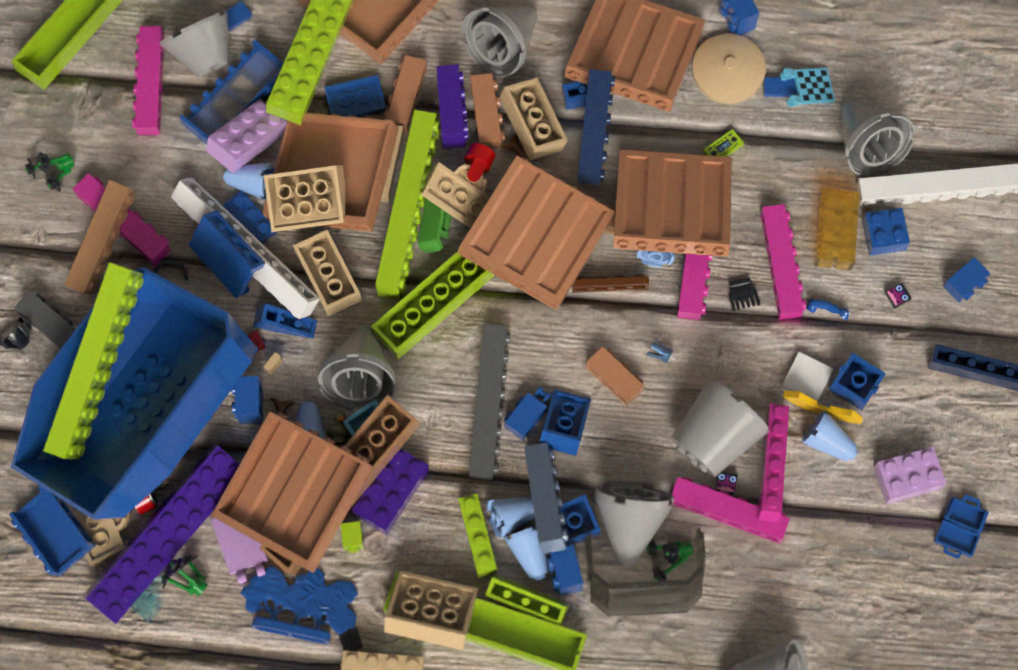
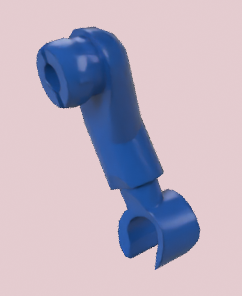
[806,299,849,321]

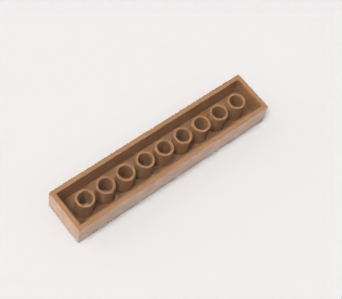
[259,395,421,575]

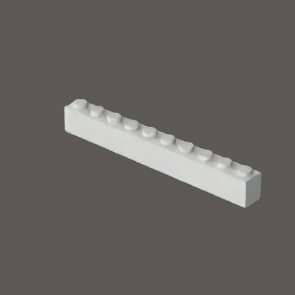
[856,164,1018,208]
[171,177,320,319]

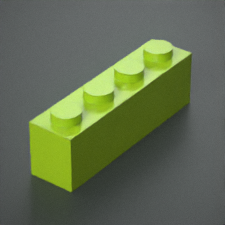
[458,494,497,579]
[485,574,570,626]

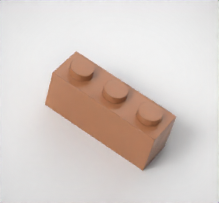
[586,346,644,406]

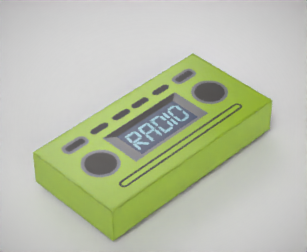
[703,129,744,157]

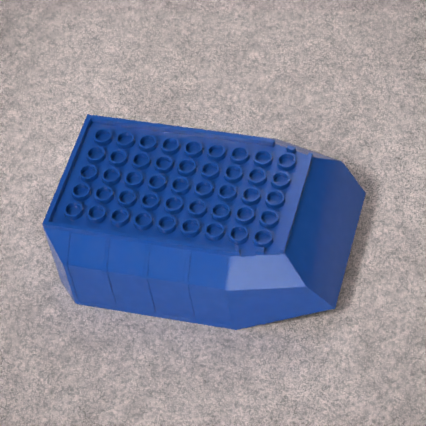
[11,267,258,520]

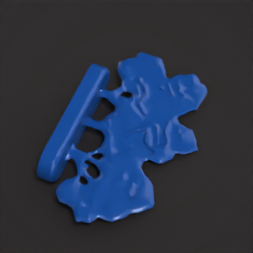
[240,565,358,644]

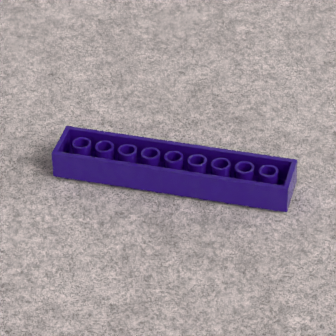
[82,445,240,624]

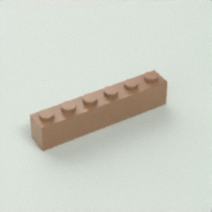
[64,180,136,296]

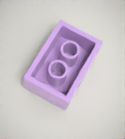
[874,447,947,504]

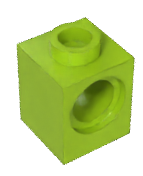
[340,521,364,553]

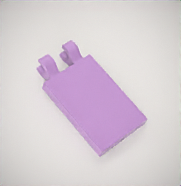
[211,518,268,586]

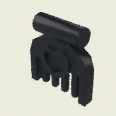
[728,278,760,312]

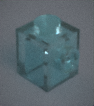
[130,592,162,623]

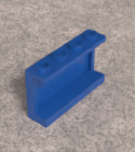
[188,210,265,298]
[9,486,96,576]

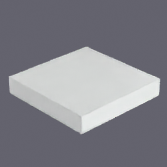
[782,352,834,400]

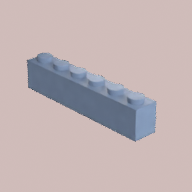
[524,442,568,554]

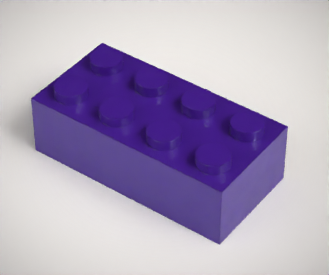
[436,64,469,149]
[352,448,429,536]

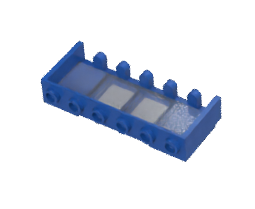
[179,39,284,145]

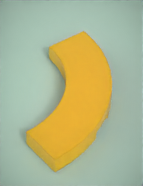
[783,390,863,424]

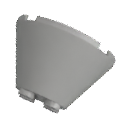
[159,10,229,78]

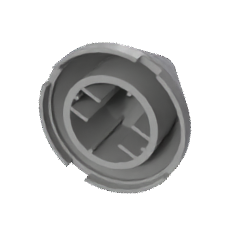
[461,6,537,77]
[841,99,916,177]
[318,326,396,410]
[594,483,674,567]
[727,639,807,670]

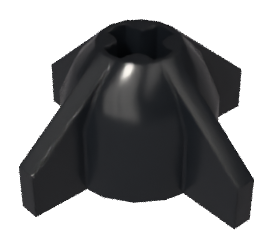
[0,317,31,350]

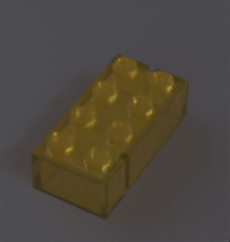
[814,188,860,271]

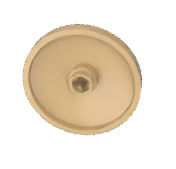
[692,34,766,104]

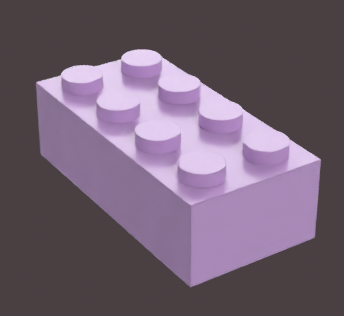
[206,99,287,173]

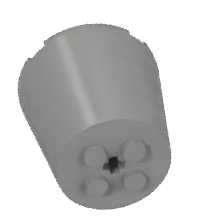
[671,378,769,477]

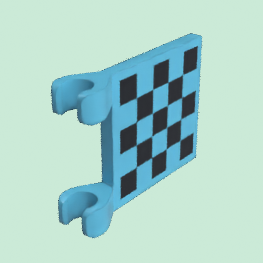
[780,68,835,107]

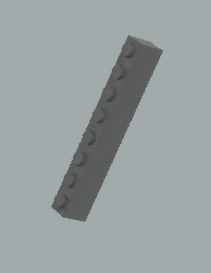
[469,324,511,480]

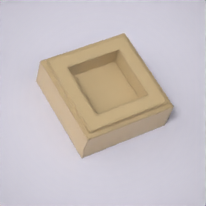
[263,352,283,376]

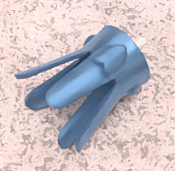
[646,338,676,364]

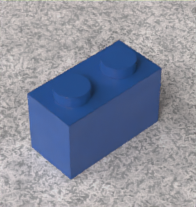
[943,257,991,303]

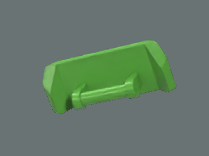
[418,199,452,253]

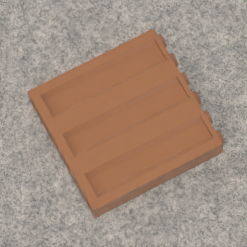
[565,0,706,112]
[613,149,732,257]
[458,156,615,311]
[211,412,372,573]

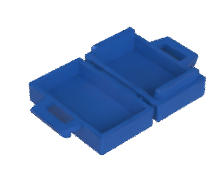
[934,494,989,559]

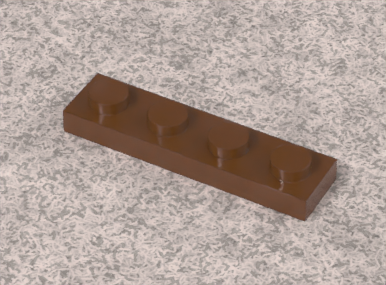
[572,274,649,293]

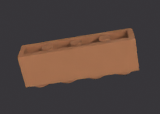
[384,55,427,133]
[470,73,505,149]

